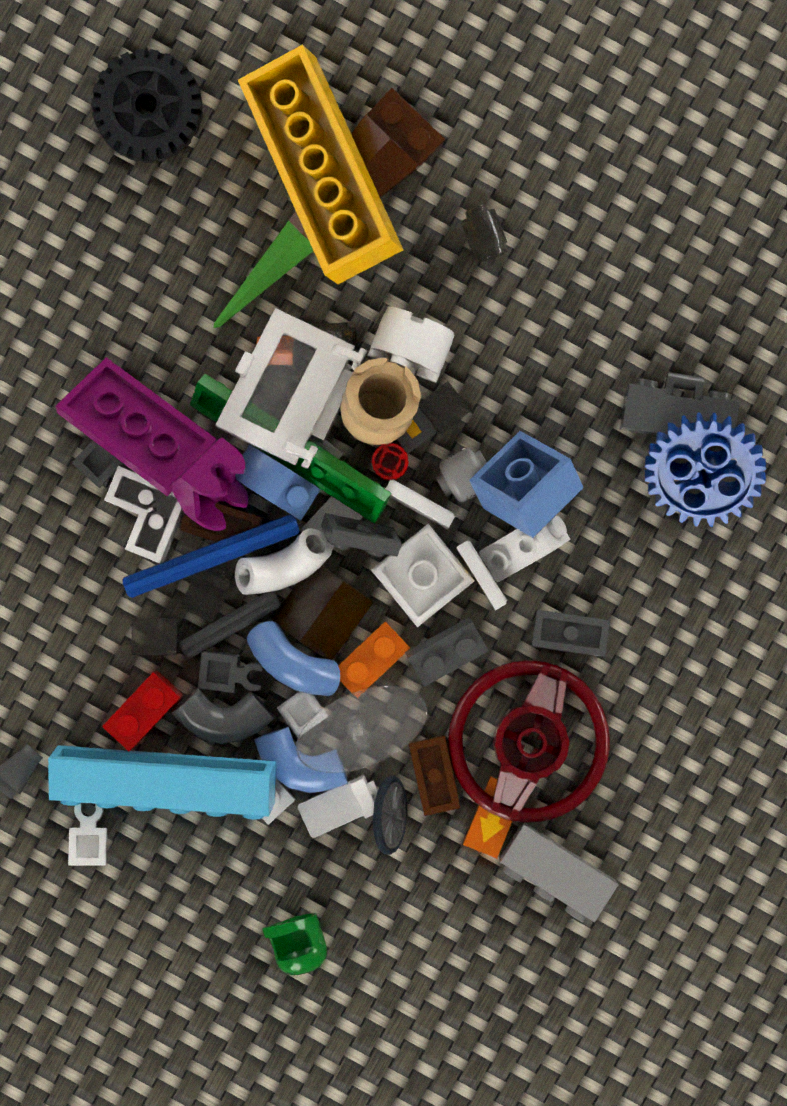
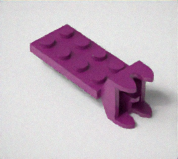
[56,357,248,531]

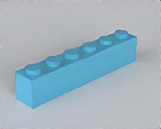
[48,745,276,820]

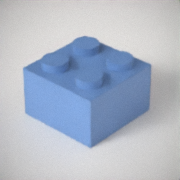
[469,431,584,538]

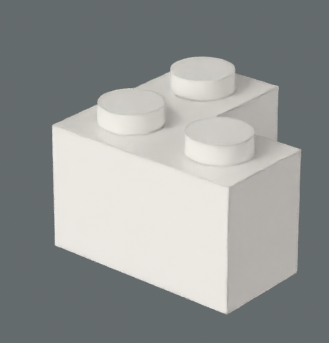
[104,466,184,563]

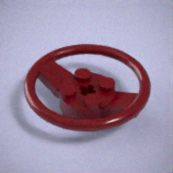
[448,660,610,823]

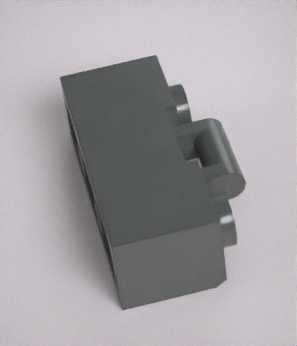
[619,372,740,436]

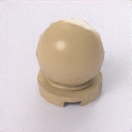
[340,358,421,446]

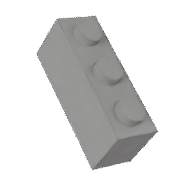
[499,823,619,922]

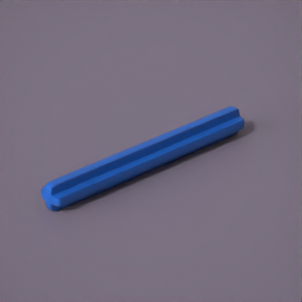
[122,514,300,598]

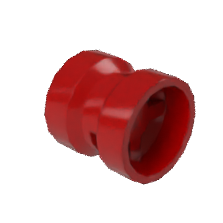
[372,443,409,481]

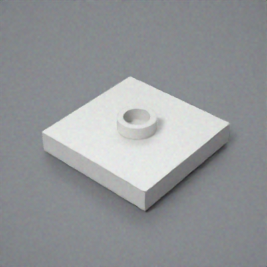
[371,524,475,627]

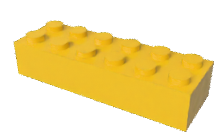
[238,44,403,284]

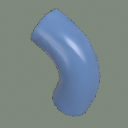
[247,621,340,696]
[254,727,348,793]

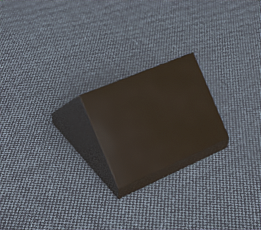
[271,565,374,660]

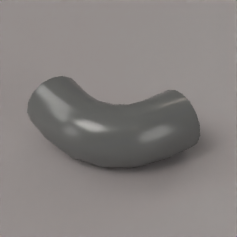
[171,688,275,744]

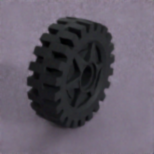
[91,49,203,163]

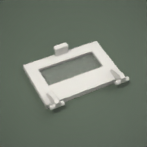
[215,308,367,469]

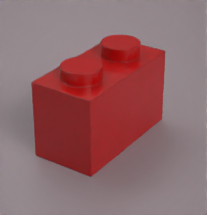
[102,670,184,752]

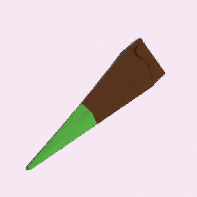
[213,88,446,328]

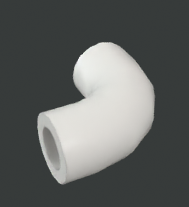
[235,528,332,595]

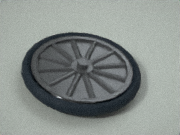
[373,776,408,855]

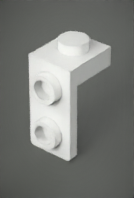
[479,515,570,582]
[298,775,378,838]

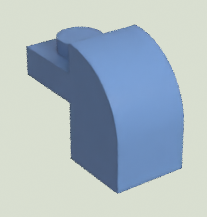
[236,444,321,521]

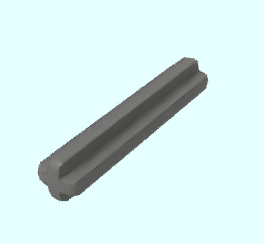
[180,591,281,658]

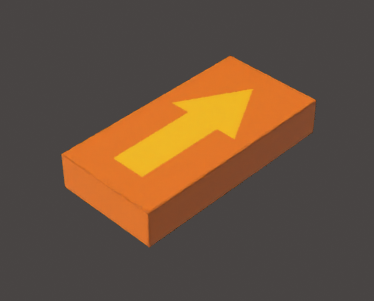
[463,775,512,859]

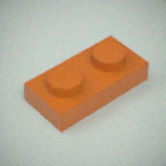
[338,621,411,698]

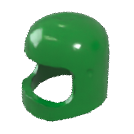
[262,913,327,975]

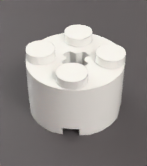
[367,306,454,383]

